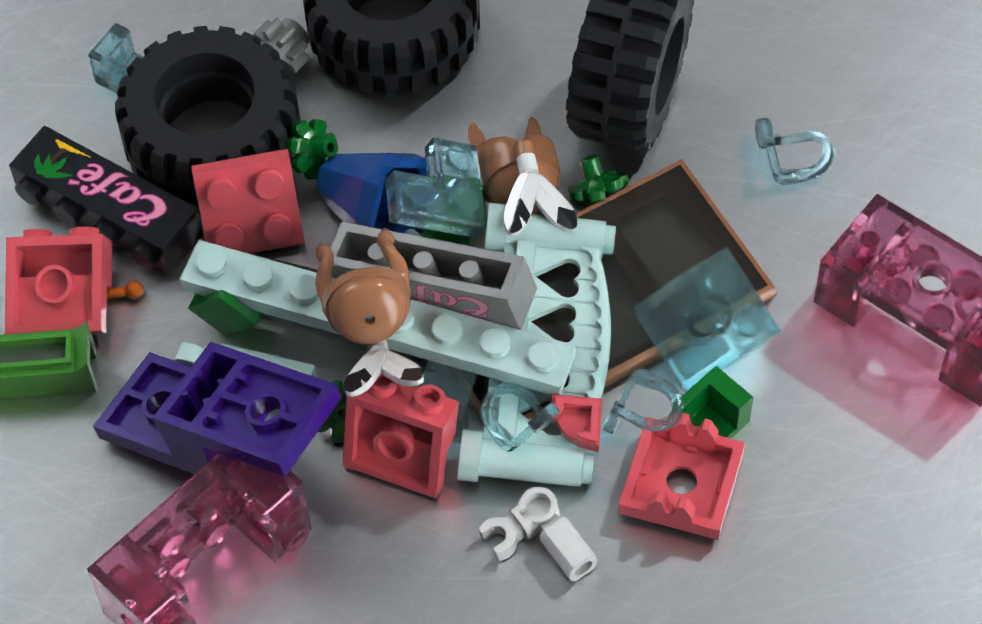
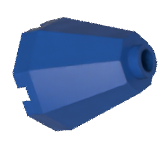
[316,153,436,233]

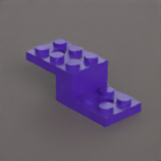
[93,341,342,483]

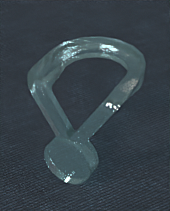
[755,118,835,185]
[603,368,684,435]
[480,383,561,452]

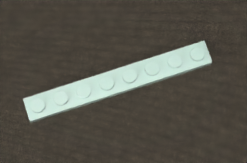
[180,240,576,395]

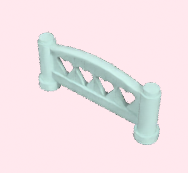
[457,203,616,487]

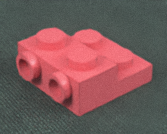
[5,227,112,335]
[343,373,459,499]

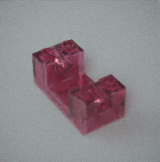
[814,194,982,407]
[87,453,312,624]

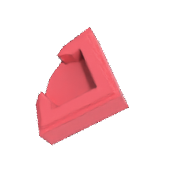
[551,394,602,452]

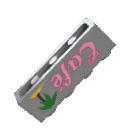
[330,222,537,330]

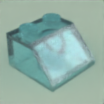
[632,247,781,392]

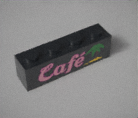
[9,125,204,276]

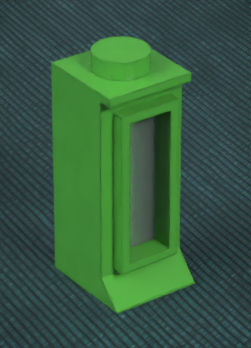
[0,321,96,400]

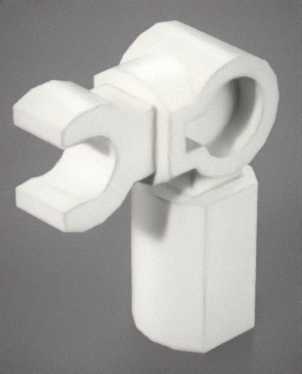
[478,487,598,581]

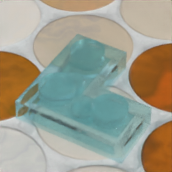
[385,137,487,238]

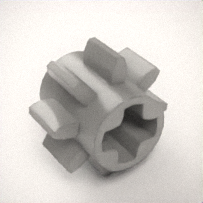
[253,17,310,73]

